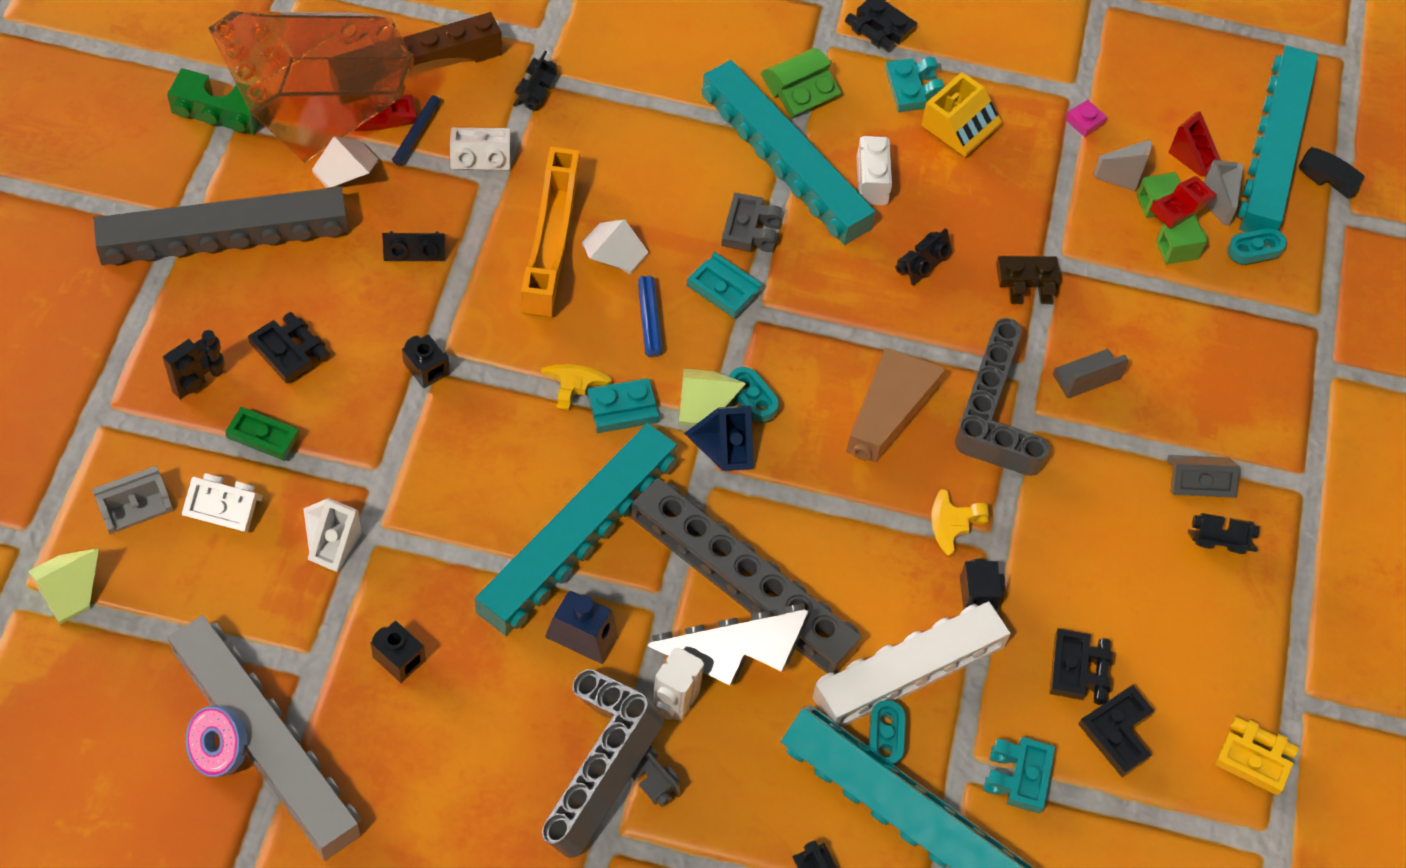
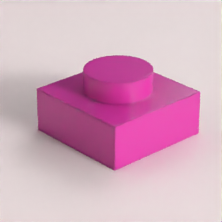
[1065,99,1107,137]

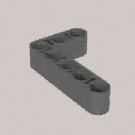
[955,318,1049,476]
[542,669,664,858]

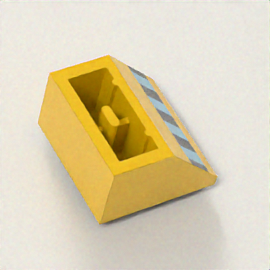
[921,72,1002,157]

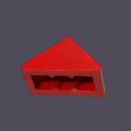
[1168,111,1221,176]

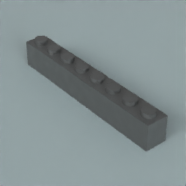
[93,187,348,265]

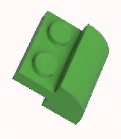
[761,48,841,119]

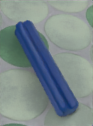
[638,276,662,357]

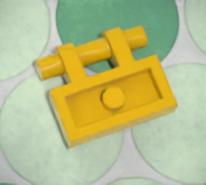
[1214,716,1299,796]

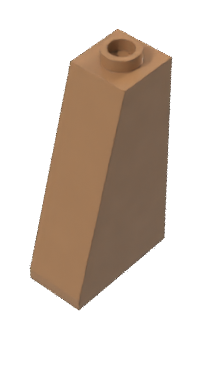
[846,347,945,462]

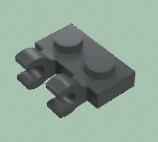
[721,192,782,252]

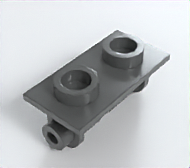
[631,745,681,807]

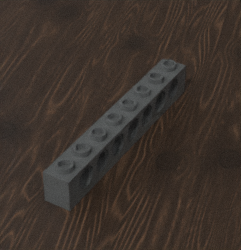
[631,477,862,674]

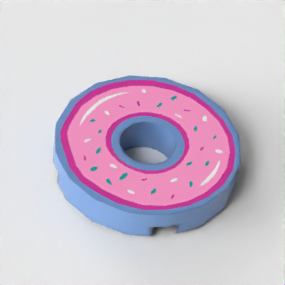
[186,705,248,777]

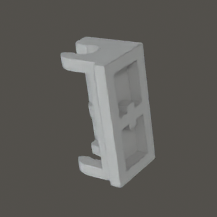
[92,466,173,535]

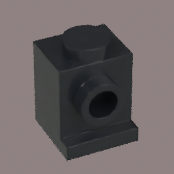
[402,334,450,389]

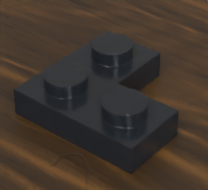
[1078,685,1154,778]

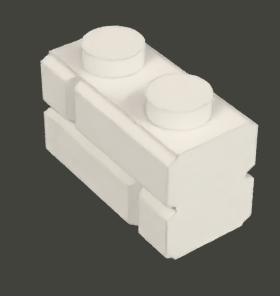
[856,136,892,205]
[652,647,704,721]

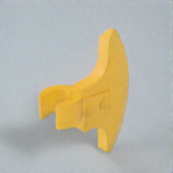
[541,364,613,410]
[931,489,989,556]

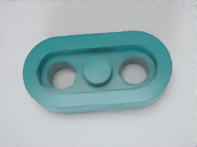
[1227,228,1286,264]
[729,367,779,422]
[868,700,905,766]

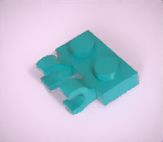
[885,57,945,112]
[983,737,1055,814]

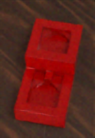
[351,94,416,131]
[1149,176,1217,229]

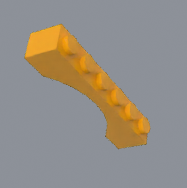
[521,147,580,317]

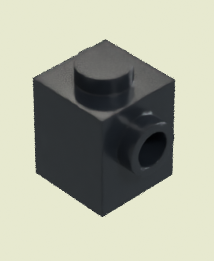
[960,559,1005,611]
[370,620,426,683]

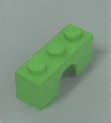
[1136,172,1207,265]

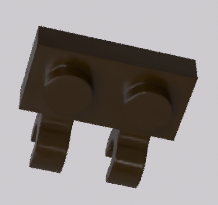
[996,256,1061,304]

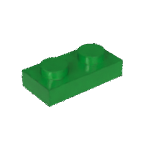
[225,407,300,461]

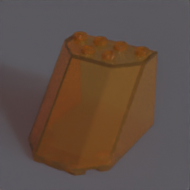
[208,11,415,163]

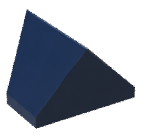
[684,405,753,471]

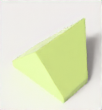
[679,369,746,426]
[28,548,99,625]

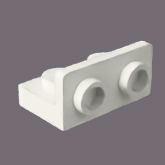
[450,127,510,170]
[181,473,263,532]

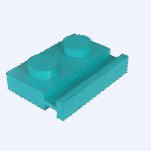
[687,252,762,318]
[587,378,659,433]

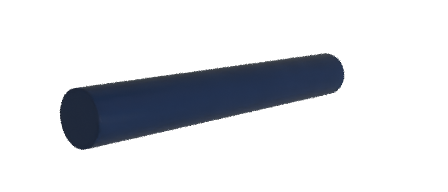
[392,95,441,166]

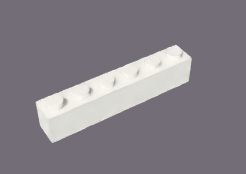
[812,601,1011,727]

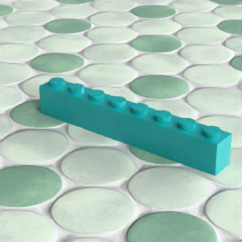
[1237,45,1318,232]
[702,60,876,245]
[475,423,677,636]
[780,705,1035,868]

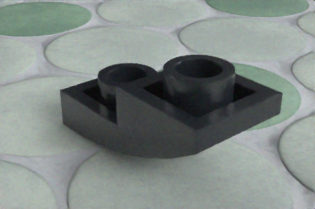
[1298,147,1365,198]

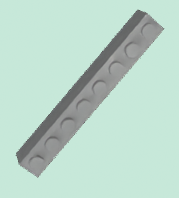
[167,615,361,861]

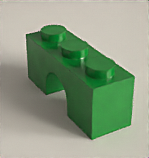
[167,68,268,135]

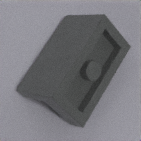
[1053,349,1129,398]
[1167,455,1240,497]

